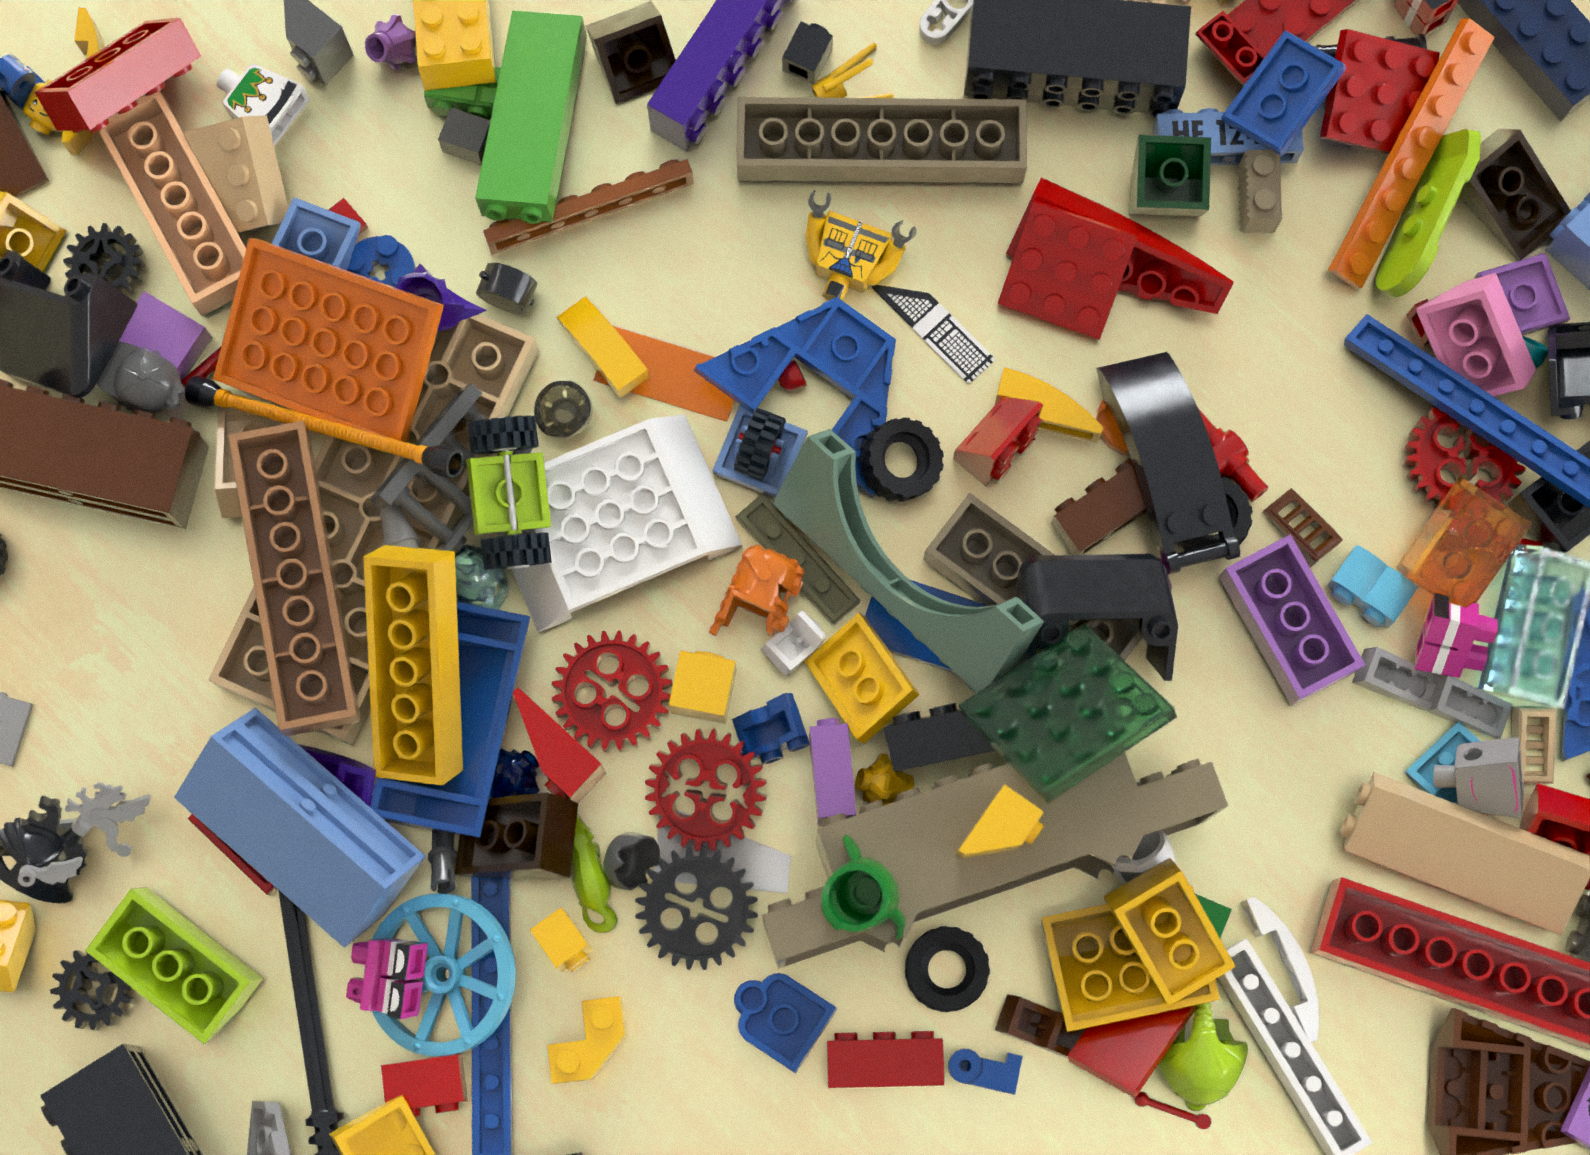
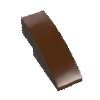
[995,994,1087,1058]

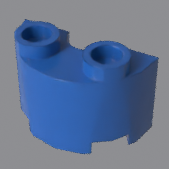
[732,693,810,765]

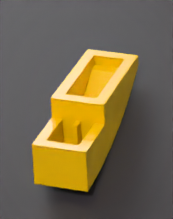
[556,296,649,398]
[995,367,1103,443]

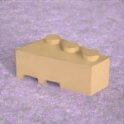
[183,115,289,232]

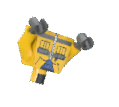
[805,190,917,301]

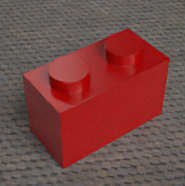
[381,1054,468,1117]

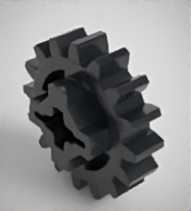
[63,223,146,293]
[50,950,135,1031]

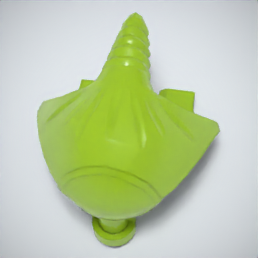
[1158,1003,1248,1111]

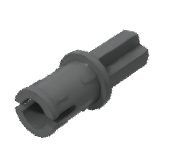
[428,830,457,893]

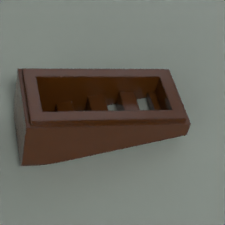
[1263,488,1343,567]

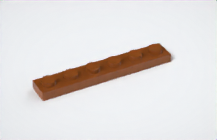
[483,159,694,255]

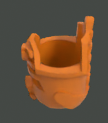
[709,545,804,637]

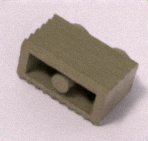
[1237,150,1282,233]

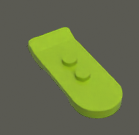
[1376,129,1481,298]

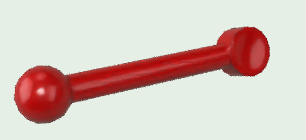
[1134,1092,1211,1129]

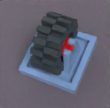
[712,405,808,498]

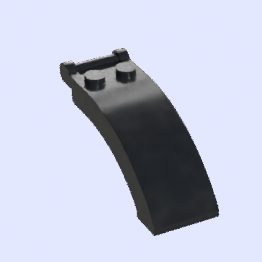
[1096,352,1240,575]

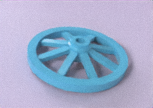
[364,893,516,1057]

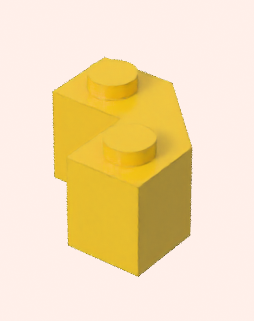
[547,996,627,1084]

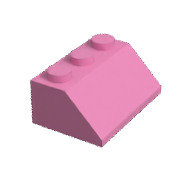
[1416,273,1536,397]

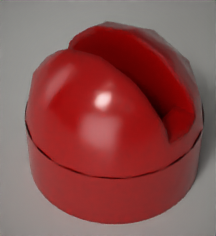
[778,359,807,391]

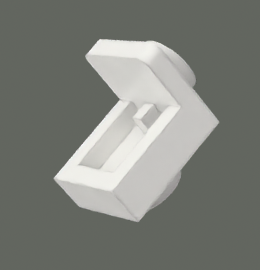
[761,611,826,677]

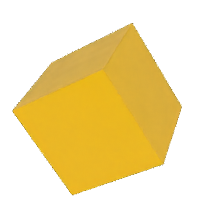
[669,650,737,724]

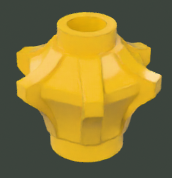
[855,753,914,806]

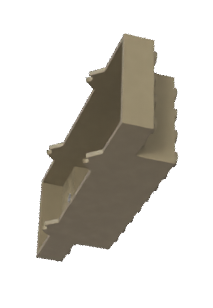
[762,725,1228,969]

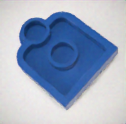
[734,973,838,1073]

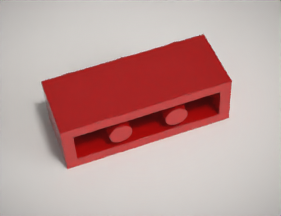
[827,1031,945,1088]

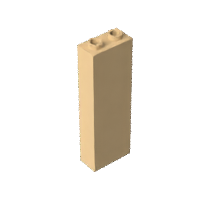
[1340,772,1590,935]

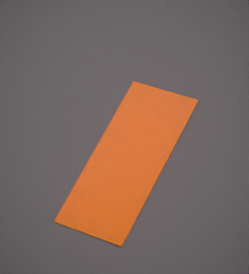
[593,326,734,422]

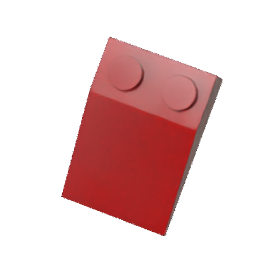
[513,687,607,804]

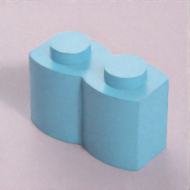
[1327,545,1419,628]

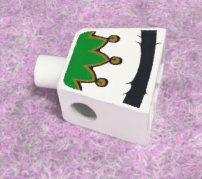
[217,64,310,146]

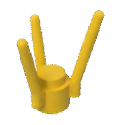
[811,43,894,98]

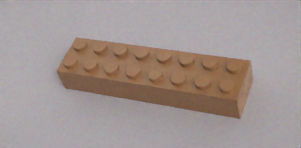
[228,421,361,737]

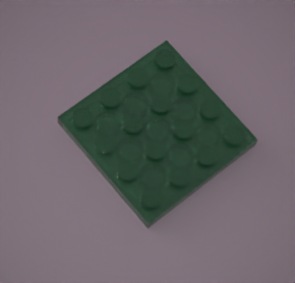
[959,623,1177,804]

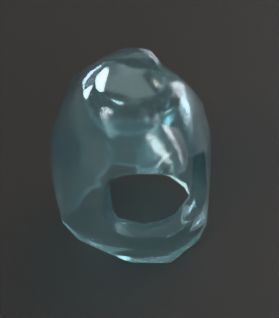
[455,544,509,610]

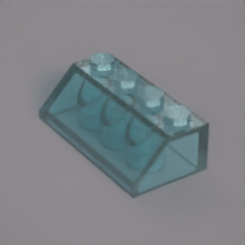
[1478,544,1590,709]

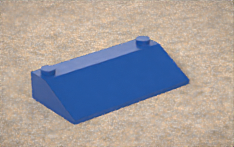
[370,602,531,838]

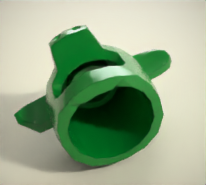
[821,834,906,940]

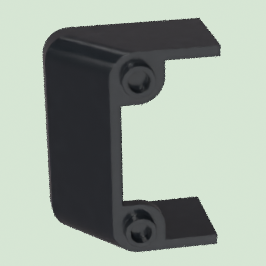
[1015,554,1178,685]

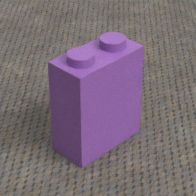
[119,291,213,380]
[809,718,857,826]

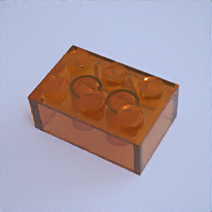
[1396,476,1533,608]

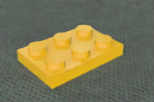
[805,612,920,744]

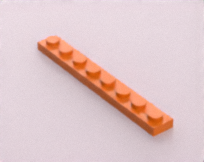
[1328,18,1495,288]

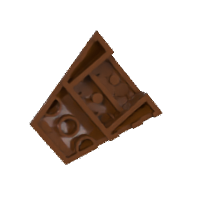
[1428,1008,1590,1155]

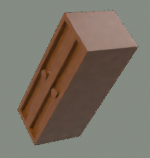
[0,379,209,529]

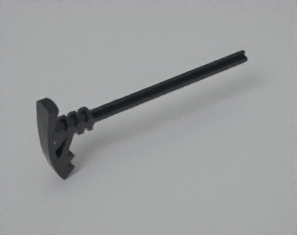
[278,890,344,1155]

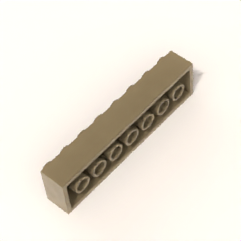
[737,97,1027,183]

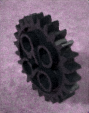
[635,846,758,970]

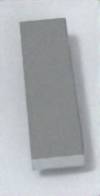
[1352,647,1513,739]

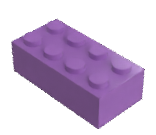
[1219,534,1365,706]

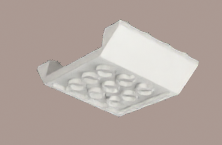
[496,414,743,633]

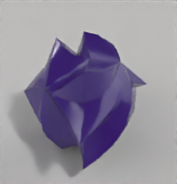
[395,264,487,331]

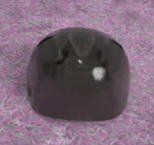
[534,381,593,439]

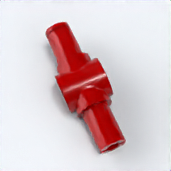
[1198,408,1269,502]

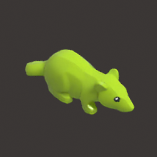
[572,813,618,933]

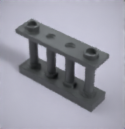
[369,383,533,554]

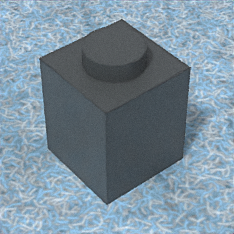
[438,107,490,166]

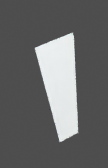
[654,810,791,893]

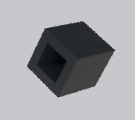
[782,21,833,84]

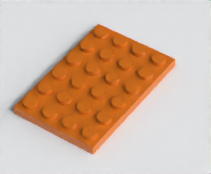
[213,238,444,443]

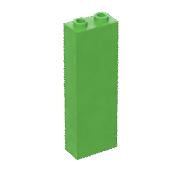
[475,10,587,224]

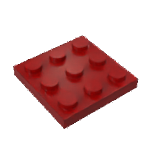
[1320,29,1440,154]
[997,199,1138,340]

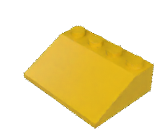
[1041,886,1220,1032]

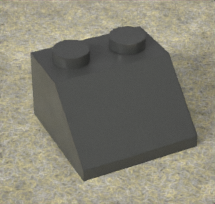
[284,0,354,86]

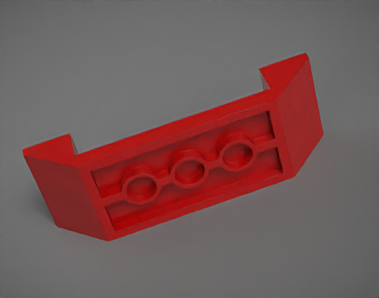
[1195,0,1359,86]

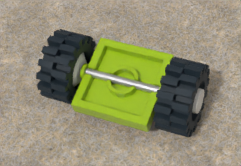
[466,415,552,570]

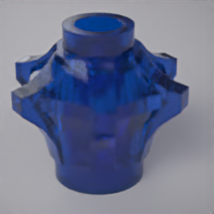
[490,748,540,798]

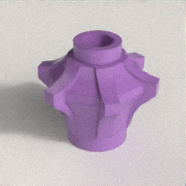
[365,14,417,70]

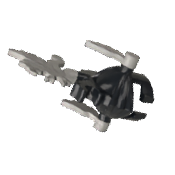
[0,782,151,903]

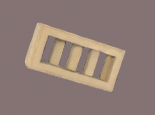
[1511,706,1556,784]

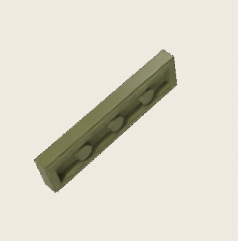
[735,493,861,627]

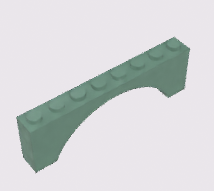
[772,429,1044,697]

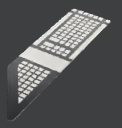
[872,285,995,384]

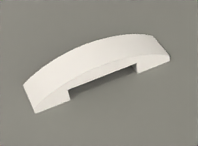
[1240,897,1319,1043]

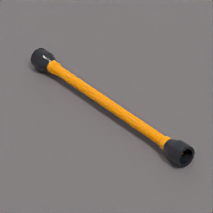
[185,376,464,479]

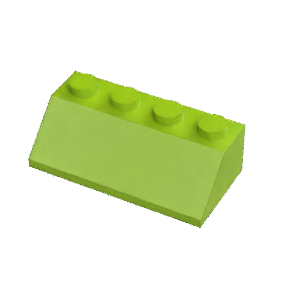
[85,887,264,1044]

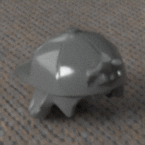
[96,341,185,413]

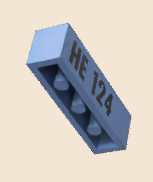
[1152,108,1304,166]

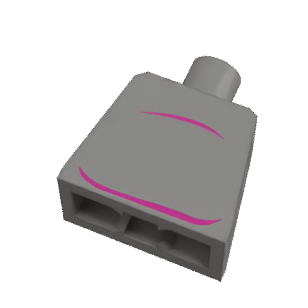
[1433,737,1524,818]

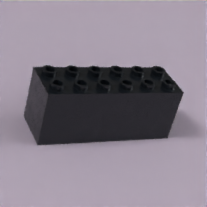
[963,0,1191,118]
[40,1044,203,1155]

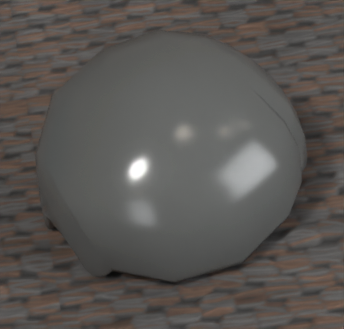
[603,832,660,891]

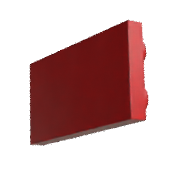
[1068,978,1217,1098]

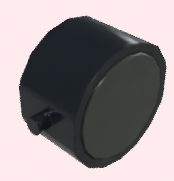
[476,262,537,314]

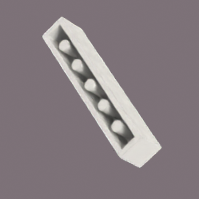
[1218,939,1372,1155]

